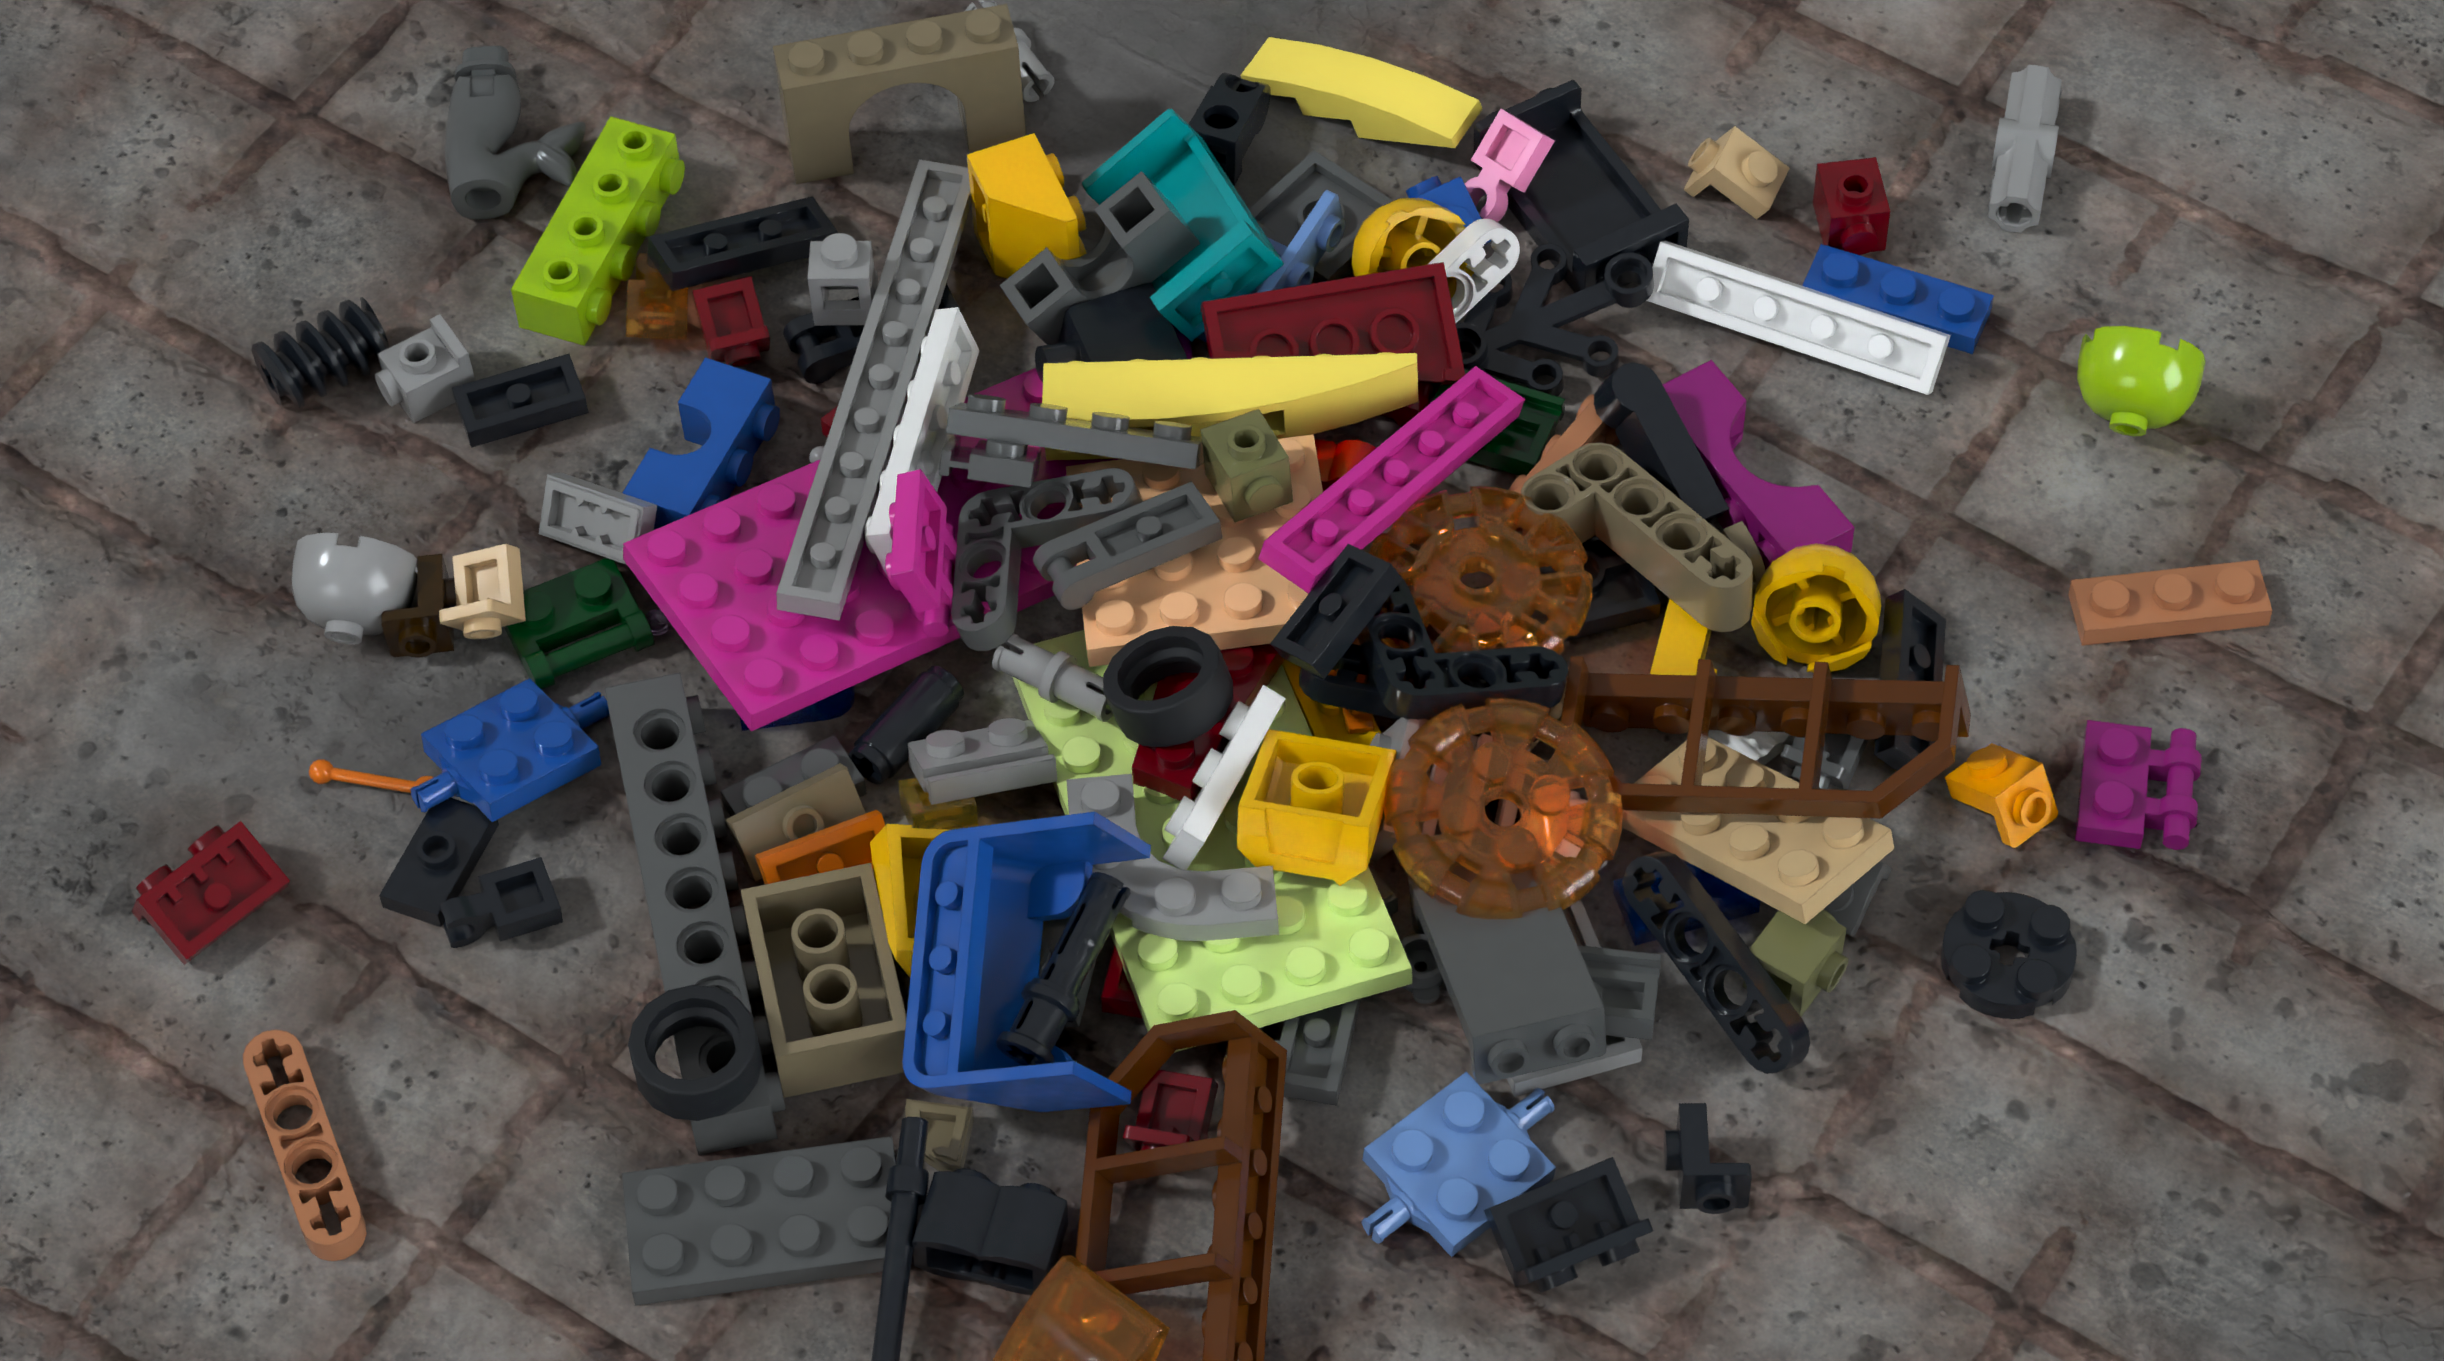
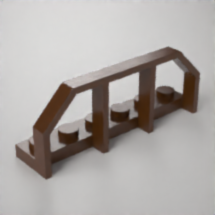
[1559,656,1971,819]
[1067,1010,1287,1361]

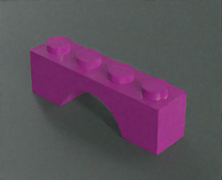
[1662,360,1855,570]

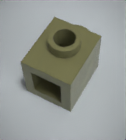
[1200,409,1293,523]
[1743,909,1848,1017]

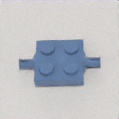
[1362,1071,1556,1257]

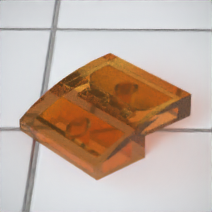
[993,1255,1170,1361]

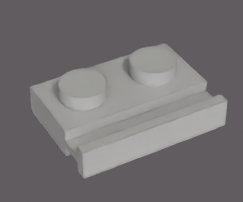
[908,718,1057,805]

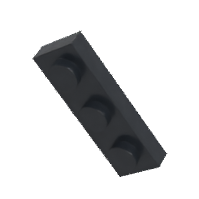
[648,196,838,291]
[1874,589,1946,771]

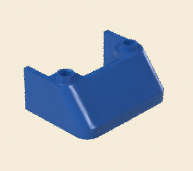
[902,812,1151,1112]

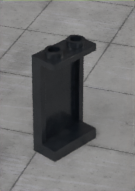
[1473,80,1689,293]

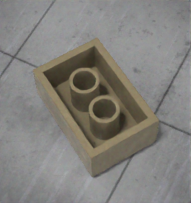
[741,863,906,1098]

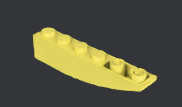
[1042,352,1418,461]

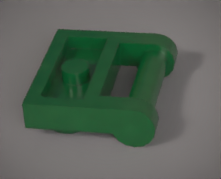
[504,558,655,690]

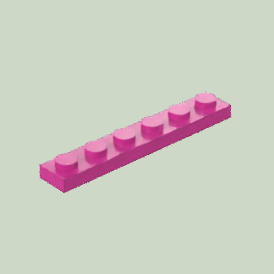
[1258,366,1525,594]

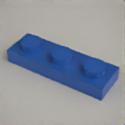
[1802,244,1994,354]

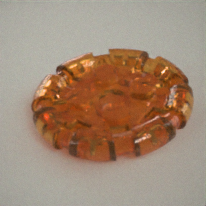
[1368,486,1593,681]
[1384,697,1623,919]

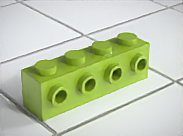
[511,116,685,346]

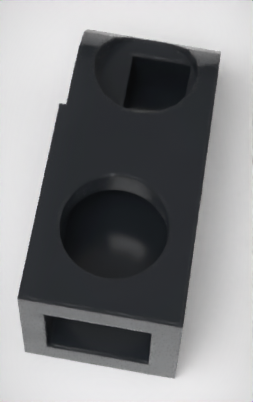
[1189,72,1271,186]

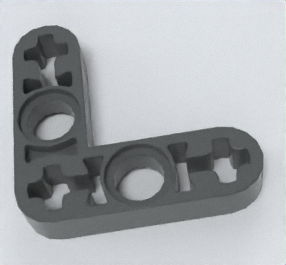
[951,468,1143,651]

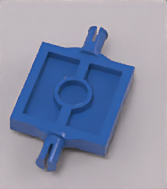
[410,678,610,822]

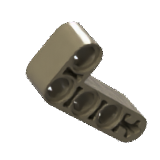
[1521,443,1753,632]

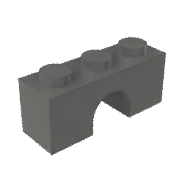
[1000,171,1200,345]

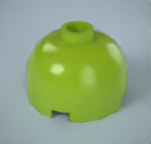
[2077,326,2206,436]

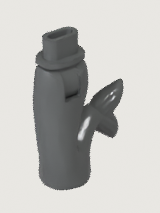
[444,46,586,219]

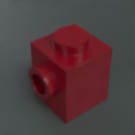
[1813,157,1890,255]

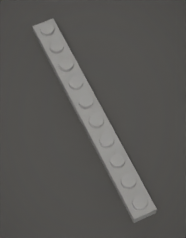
[776,159,971,621]

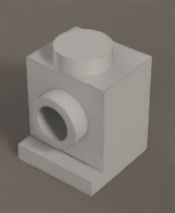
[807,233,878,326]
[375,314,475,423]

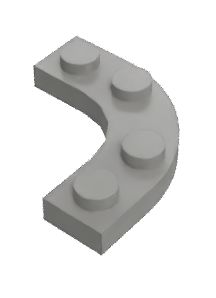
[1067,774,1279,941]

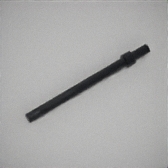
[871,1117,929,1361]

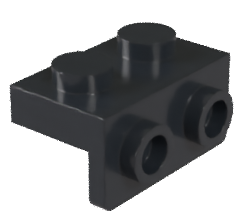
[1484,1157,1654,1293]

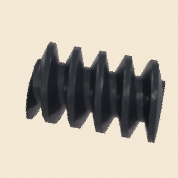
[251,297,390,408]

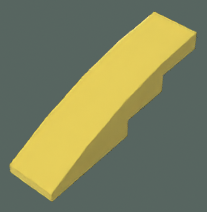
[1240,37,1483,148]

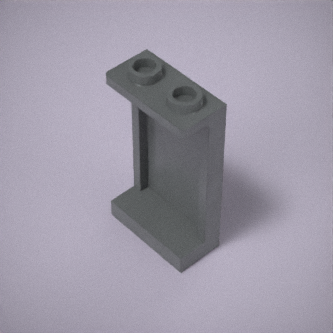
[1408,848,1606,1084]

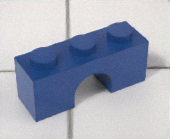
[622,357,780,530]

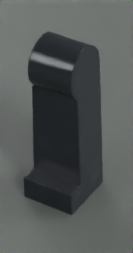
[1594,362,1729,524]

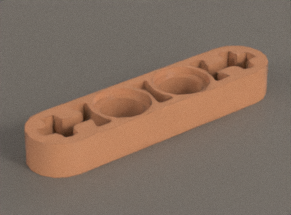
[243,1030,367,1261]

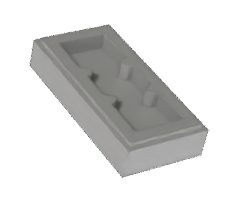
[538,472,657,565]

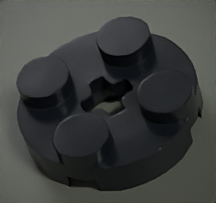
[1940,890,2077,1019]

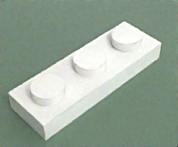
[1162,685,1286,870]

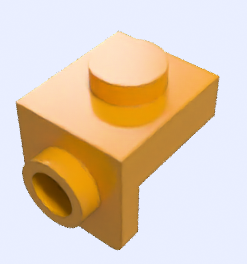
[1945,743,2058,848]

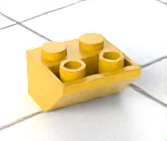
[967,133,1087,279]

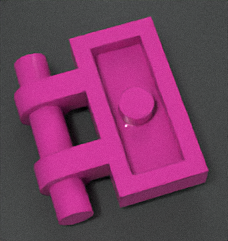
[885,469,957,638]

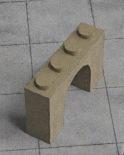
[773,4,1026,184]

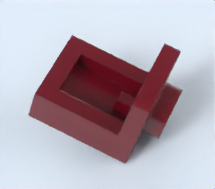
[692,276,770,368]
[1123,1069,1218,1151]

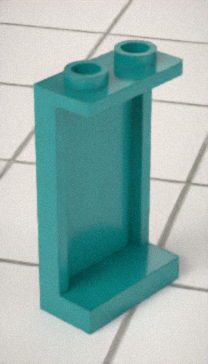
[1082,109,1284,342]

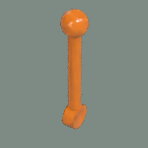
[309,759,434,793]

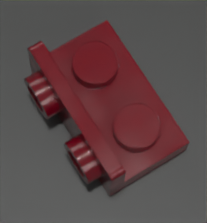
[131,821,290,965]

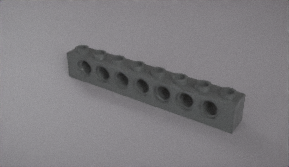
[605,672,786,1156]

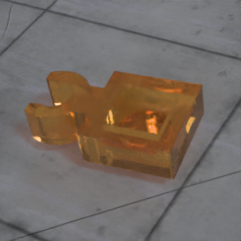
[626,253,688,340]

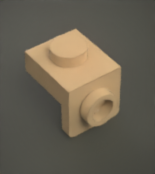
[1684,126,1790,220]
[439,544,526,639]

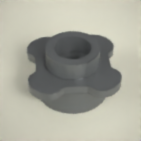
[1401,933,1444,1004]

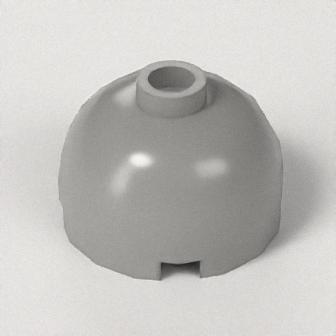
[291,532,417,644]

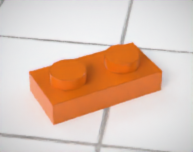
[755,810,885,885]

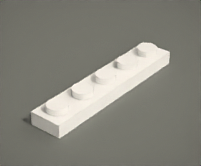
[1646,241,1951,395]
[865,307,979,575]

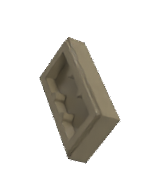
[725,763,866,881]

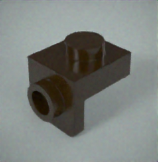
[381,554,456,658]

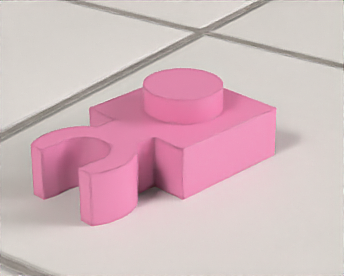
[1465,109,1555,222]

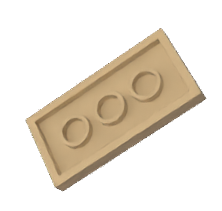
[1609,737,1894,924]

